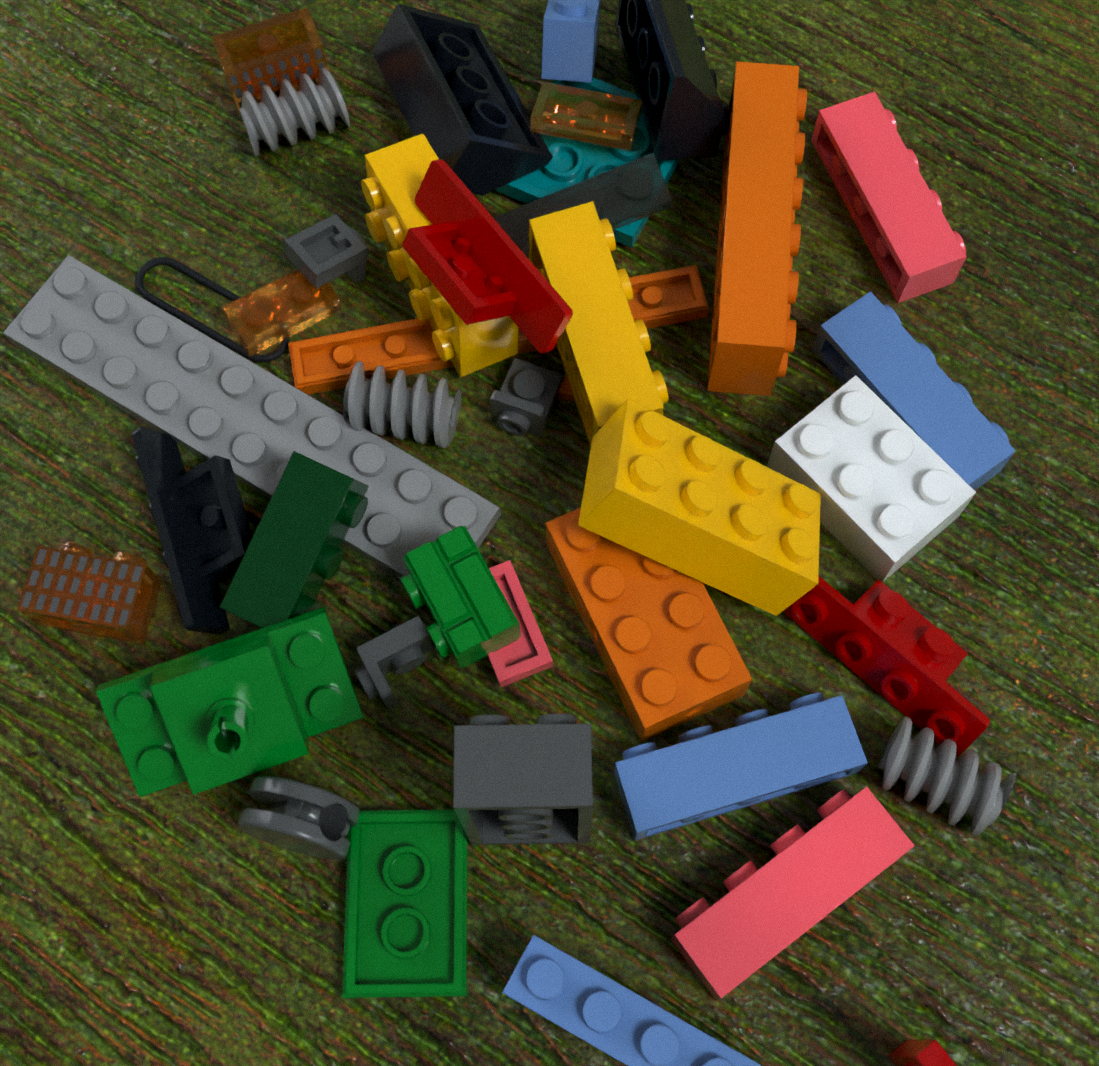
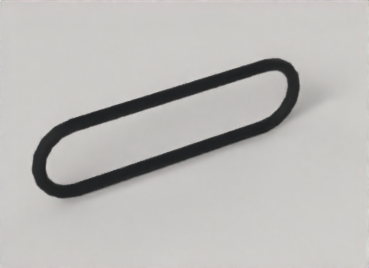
[135,257,290,363]

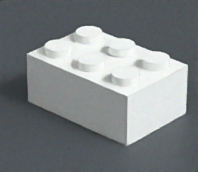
[767,375,976,582]

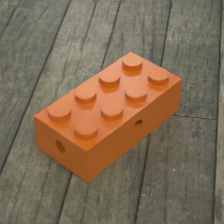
[546,508,752,743]

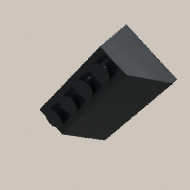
[614,0,730,160]
[372,3,553,196]

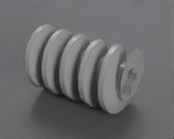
[239,67,351,157]
[343,361,462,448]
[877,716,1017,838]

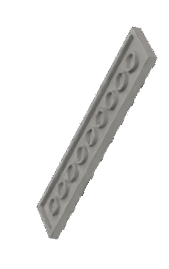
[3,255,501,578]

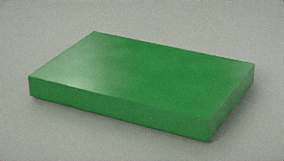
[342,809,468,998]

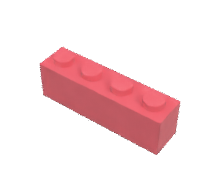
[811,91,967,303]
[670,786,915,1001]

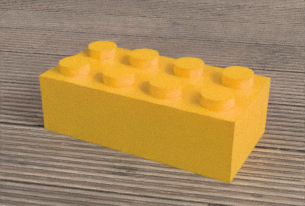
[361,133,519,377]
[529,201,669,449]
[578,399,821,616]

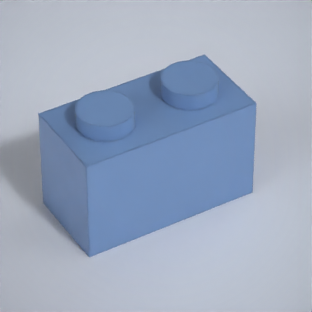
[541,0,601,83]

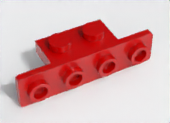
[402,159,573,354]
[783,576,990,757]

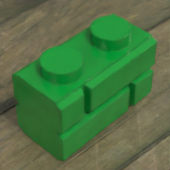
[400,526,521,669]

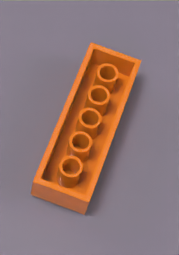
[707,61,807,396]

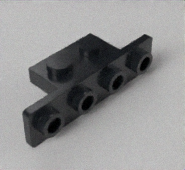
[132,427,253,635]

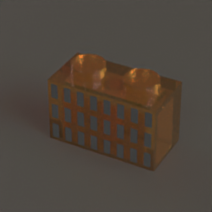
[212,7,329,113]
[17,542,162,645]

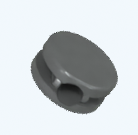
[238,776,360,860]

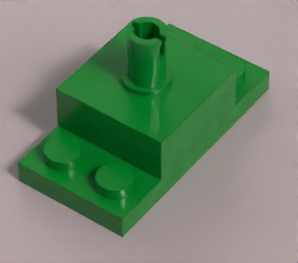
[96,607,364,797]

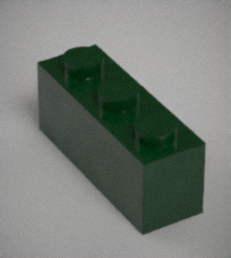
[220,451,369,628]

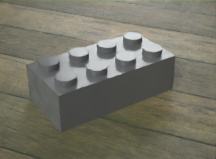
[453,714,593,845]

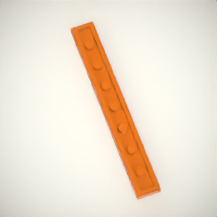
[288,265,709,395]

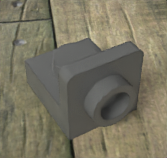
[284,214,368,289]
[489,358,564,438]
[354,615,434,709]

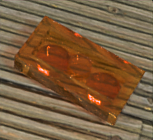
[530,82,642,151]
[222,269,341,357]

